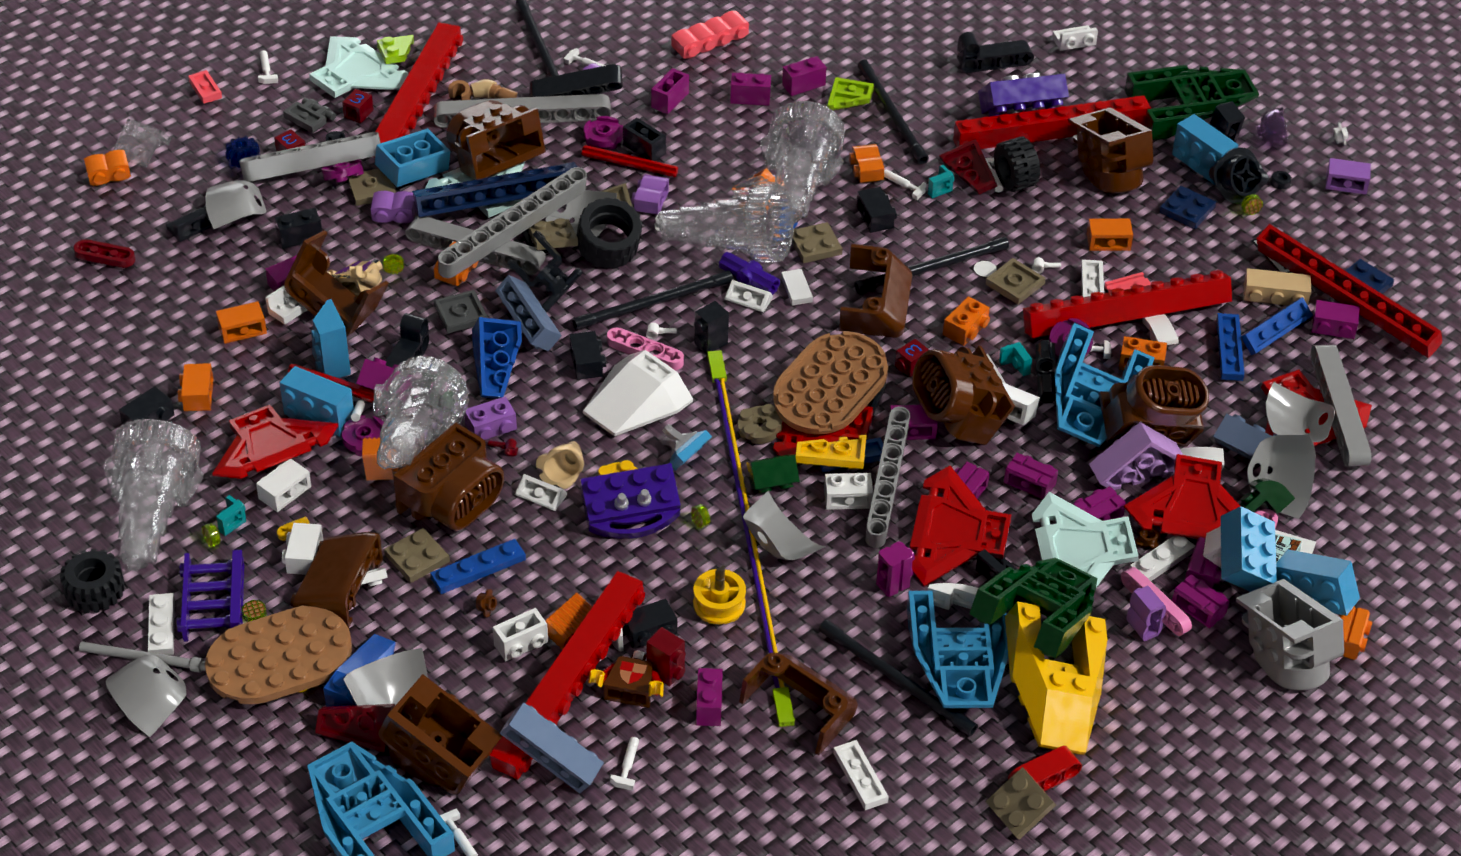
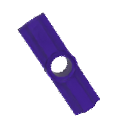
[719,252,780,295]

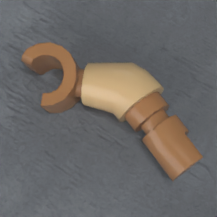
[448,79,518,100]

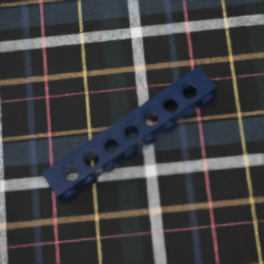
[412,162,578,217]

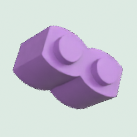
[631,174,669,215]
[371,191,415,223]
[1126,586,1166,642]

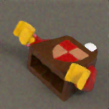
[588,650,664,708]

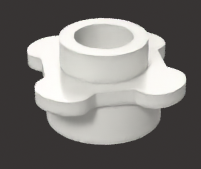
[1333,122,1349,146]

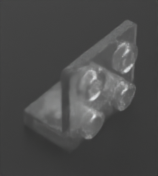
[113,119,172,168]

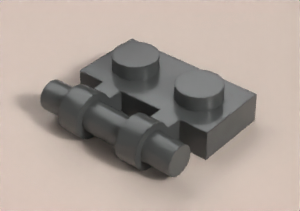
[283,97,336,133]

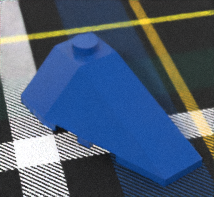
[472,317,522,399]
[324,634,396,707]

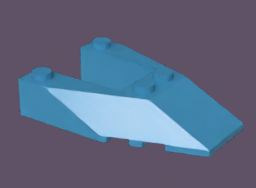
[1055,323,1155,447]
[907,591,1008,708]
[307,742,455,856]

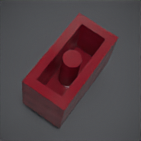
[646,627,686,687]

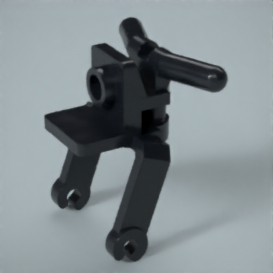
[507,231,582,313]

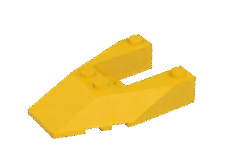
[1005,601,1108,755]

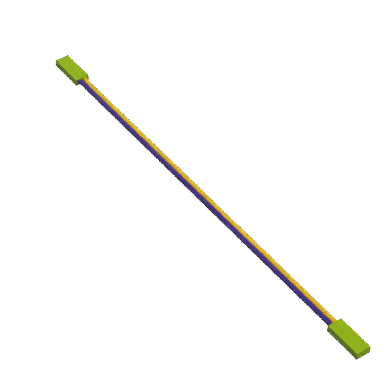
[707,350,795,727]

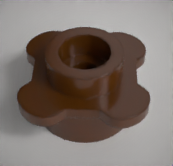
[1135,527,1160,549]
[476,589,497,617]

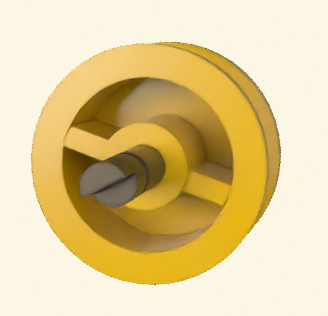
[693,565,746,624]

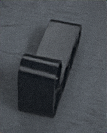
[957,32,1034,73]
[386,313,429,375]

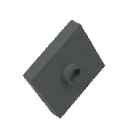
[433,290,488,334]

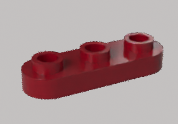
[74,239,136,268]

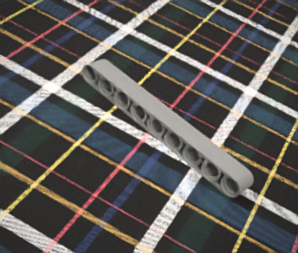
[433,94,611,128]
[438,167,587,278]

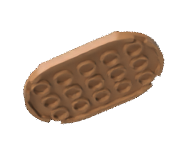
[773,331,888,434]
[205,606,352,704]

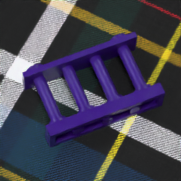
[177,550,245,642]

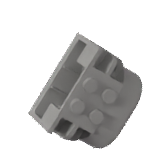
[1236,579,1344,690]

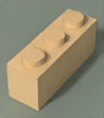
[1243,268,1311,306]

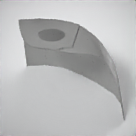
[205,180,266,229]
[545,190,617,237]
[1266,382,1335,442]
[1247,435,1316,519]
[743,491,826,560]
[343,648,428,705]
[106,654,186,737]

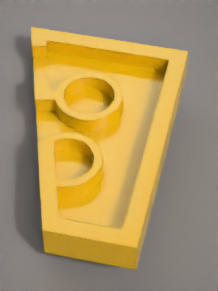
[796,435,867,469]

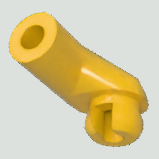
[277,516,310,541]

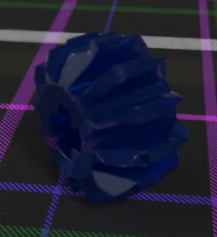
[225,135,260,168]

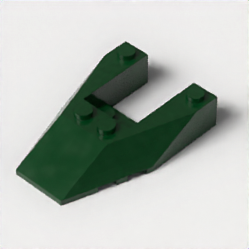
[1125,65,1259,140]
[969,558,1098,658]

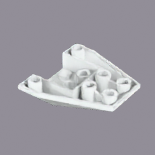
[583,350,693,436]

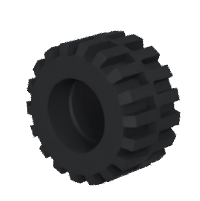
[994,136,1040,192]
[60,549,125,613]

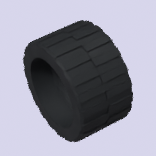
[576,198,642,269]

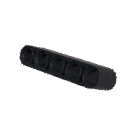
[529,64,623,97]

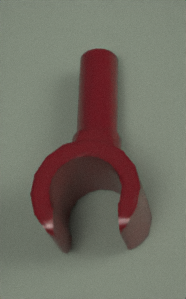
[488,438,518,457]

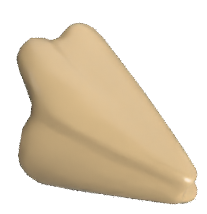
[536,441,584,489]

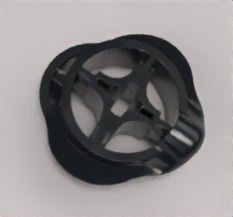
[1209,147,1269,204]

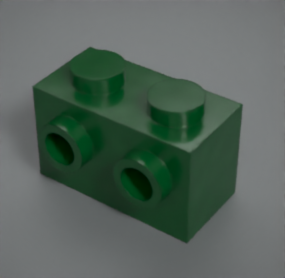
[746,454,800,493]

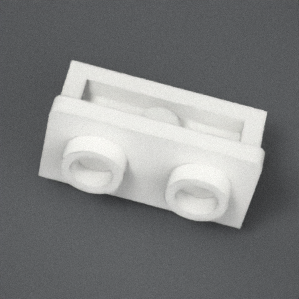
[1052,25,1098,51]
[265,286,308,324]

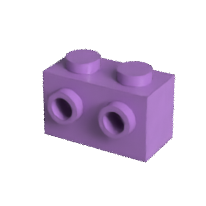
[1325,158,1371,194]
[464,396,517,440]

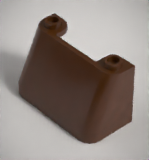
[291,532,383,628]

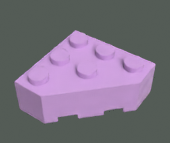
[1089,422,1183,490]

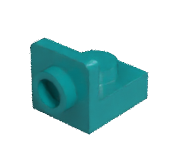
[928,165,954,199]
[999,342,1032,376]
[216,495,246,536]

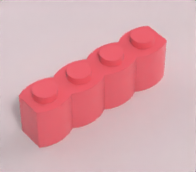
[671,11,749,59]

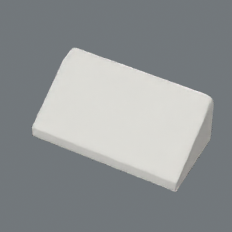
[724,280,773,313]
[514,474,567,511]

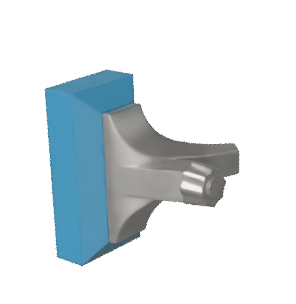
[661,424,712,471]

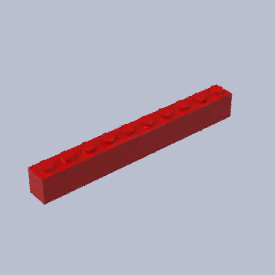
[373,22,463,158]
[953,95,1151,149]
[1256,224,1442,358]
[1023,270,1232,338]
[489,571,645,780]

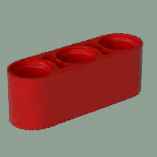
[1008,746,1082,791]

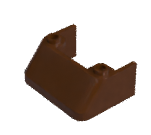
[284,230,389,337]
[839,244,912,338]
[739,653,858,755]

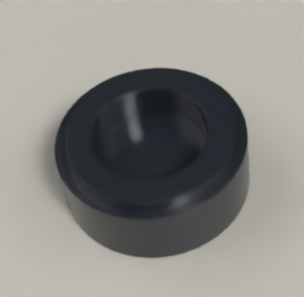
[1270,171,1292,189]

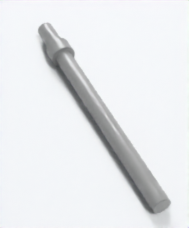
[79,642,206,673]

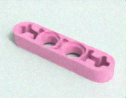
[607,327,684,370]
[1121,567,1192,636]

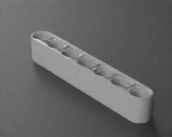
[239,132,381,182]
[405,216,546,275]
[1311,345,1371,467]
[865,407,910,548]

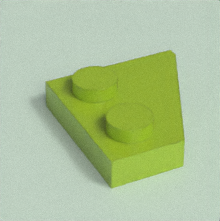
[377,35,414,64]
[827,77,874,111]

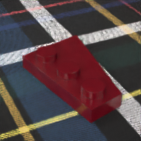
[939,139,997,195]
[315,704,395,753]

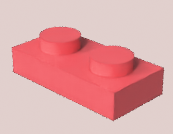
[188,70,222,104]

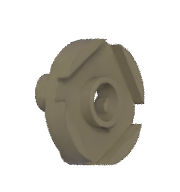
[738,404,783,444]

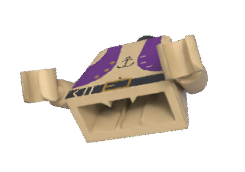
[328,259,382,297]

